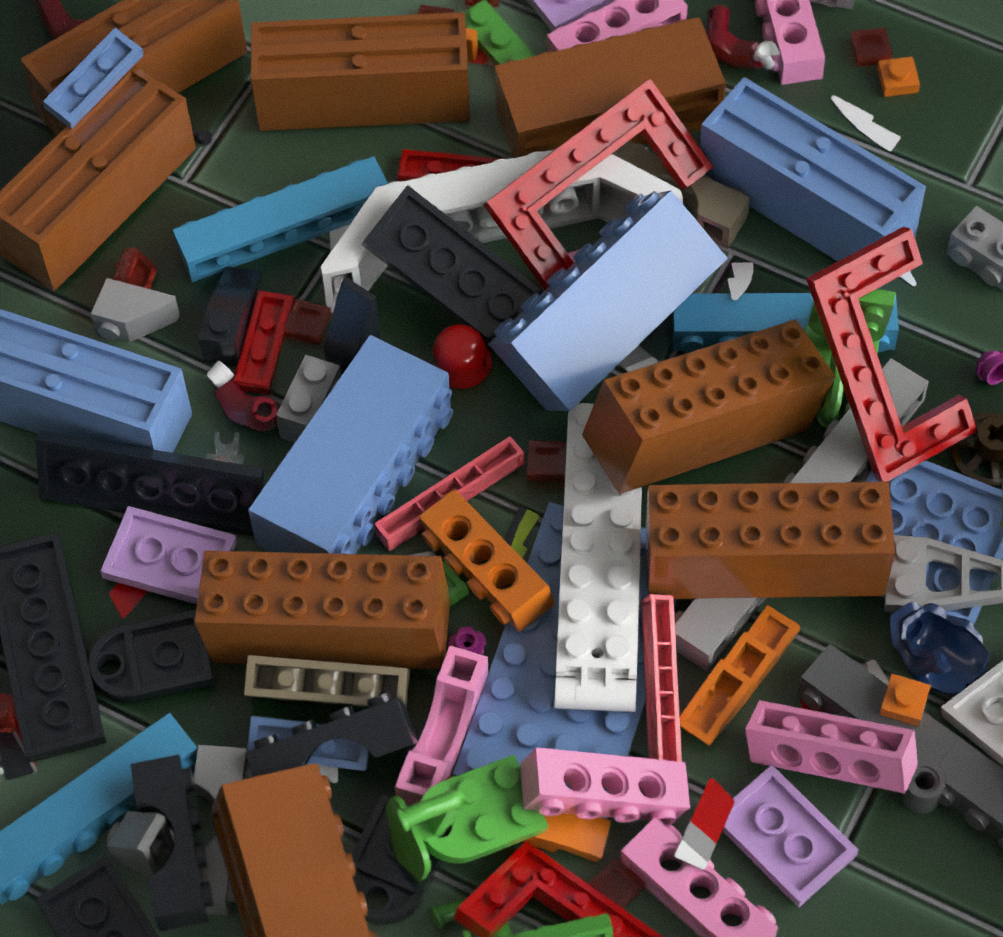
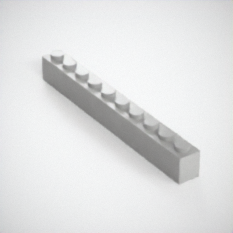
[674,358,929,672]

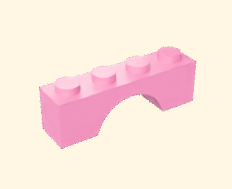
[395,645,489,805]

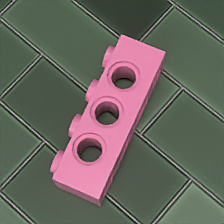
[547,0,687,52]
[755,0,825,85]
[745,700,918,793]
[520,748,690,826]
[621,818,778,937]

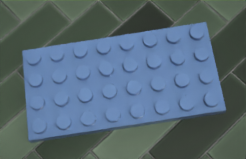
[453,502,679,820]

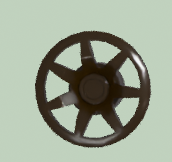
[951,412,1003,487]

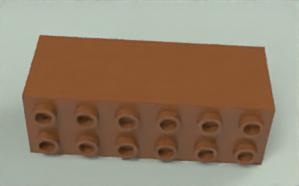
[20,0,247,136]
[251,12,470,131]
[495,17,725,158]
[0,65,196,292]
[582,319,836,494]
[646,482,895,599]
[195,551,450,669]
[210,763,377,937]

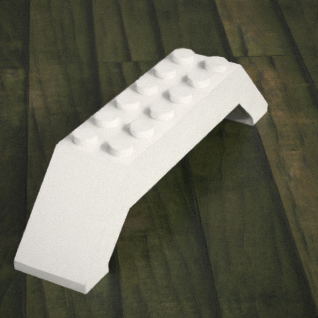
[321,149,683,314]

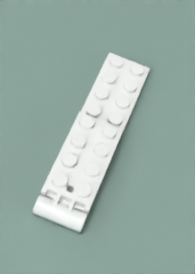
[555,403,642,712]

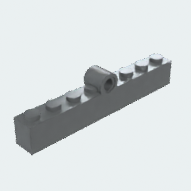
[798,644,1003,849]

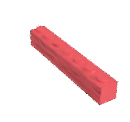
[374,436,525,552]
[641,594,682,762]

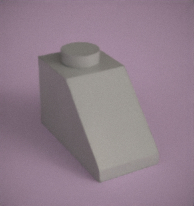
[91,278,180,342]
[107,811,175,878]

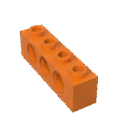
[419,489,555,633]

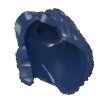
[890,602,990,695]

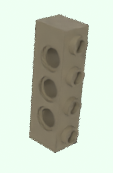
[244,655,410,709]

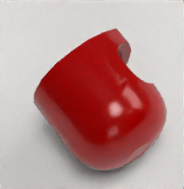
[433,324,493,389]

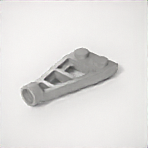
[884,535,1003,612]

